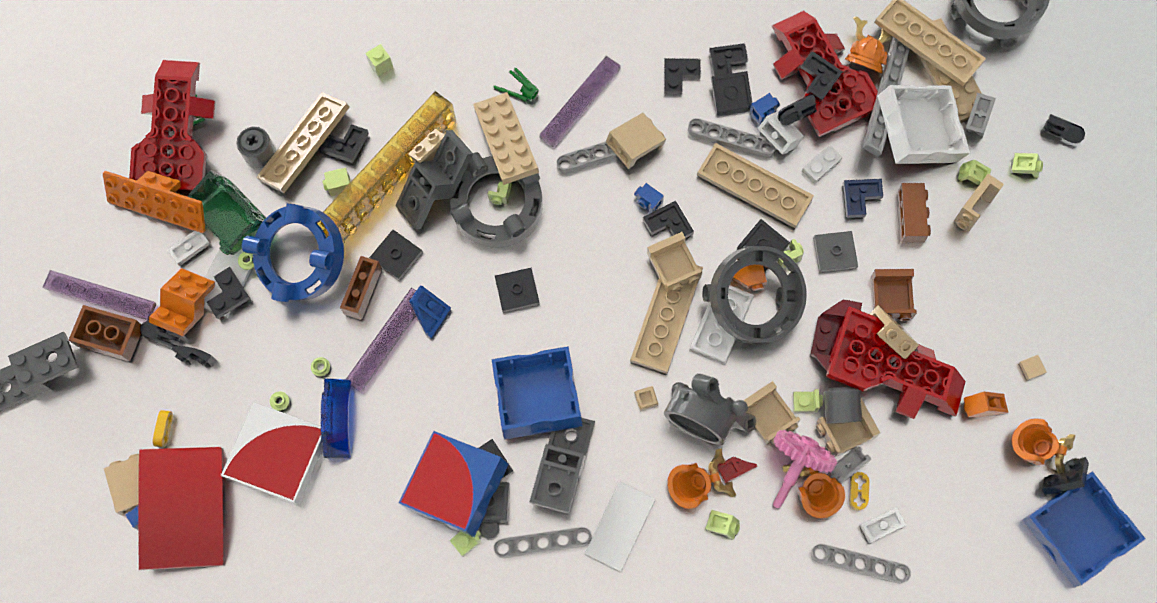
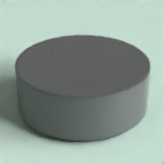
[479,522,500,540]

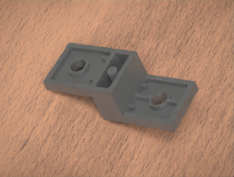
[395,130,473,230]
[0,332,79,412]
[529,418,595,514]

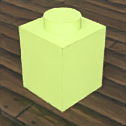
[365,44,393,77]
[322,167,353,196]

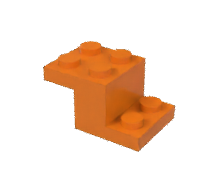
[149,268,215,336]

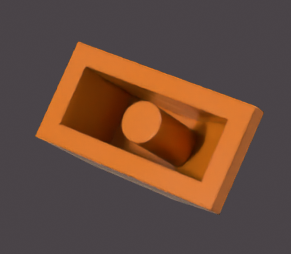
[732,264,767,291]
[963,391,1009,418]

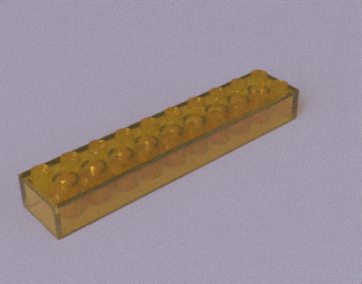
[317,91,456,245]

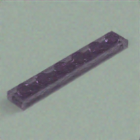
[539,56,621,148]
[43,270,156,321]
[345,287,416,393]

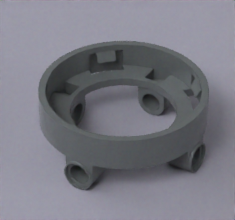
[951,0,1050,48]
[450,152,543,248]
[702,246,807,343]

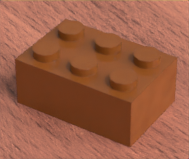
[68,305,142,362]

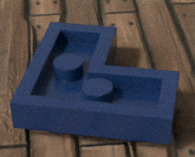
[843,179,884,218]

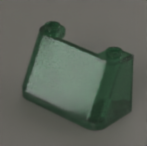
[187,170,267,255]

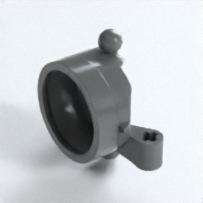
[664,373,756,445]

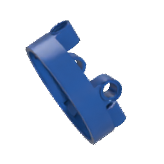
[242,203,344,302]

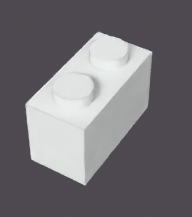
[758,110,804,155]

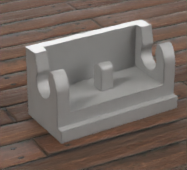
[966,93,996,137]
[825,446,871,484]

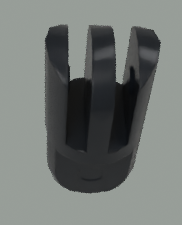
[777,95,817,125]
[1042,114,1085,144]
[140,320,181,348]

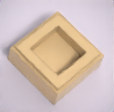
[1019,355,1047,381]
[634,386,659,411]

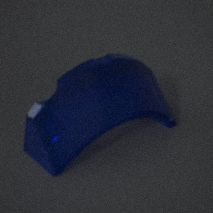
[320,378,351,459]

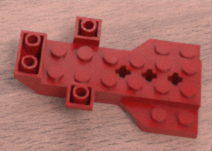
[772,11,878,137]
[129,60,215,191]
[826,306,966,419]

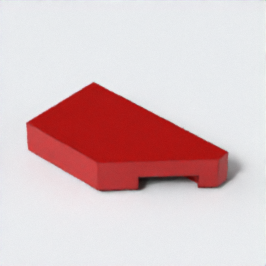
[717,457,758,484]

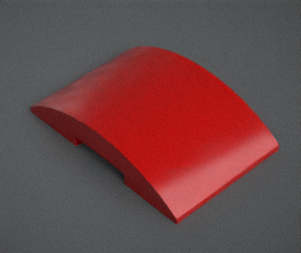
[138,447,223,570]

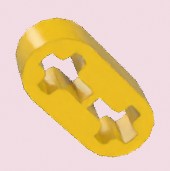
[153,410,173,447]
[849,472,870,511]

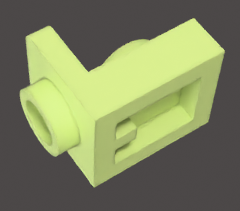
[1012,153,1043,178]
[958,159,991,185]
[487,182,512,205]
[777,239,804,268]
[793,389,823,413]
[706,510,740,539]
[449,531,481,557]

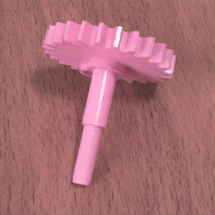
[773,430,837,508]

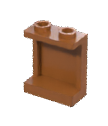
[872,269,917,321]

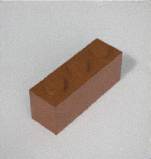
[898,183,931,243]
[340,256,382,320]

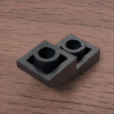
[171,346,217,367]

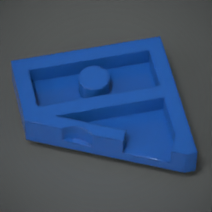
[409,285,451,338]

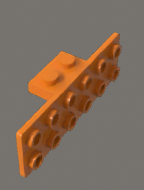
[102,171,206,233]

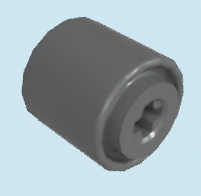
[236,126,276,168]
[823,387,862,424]

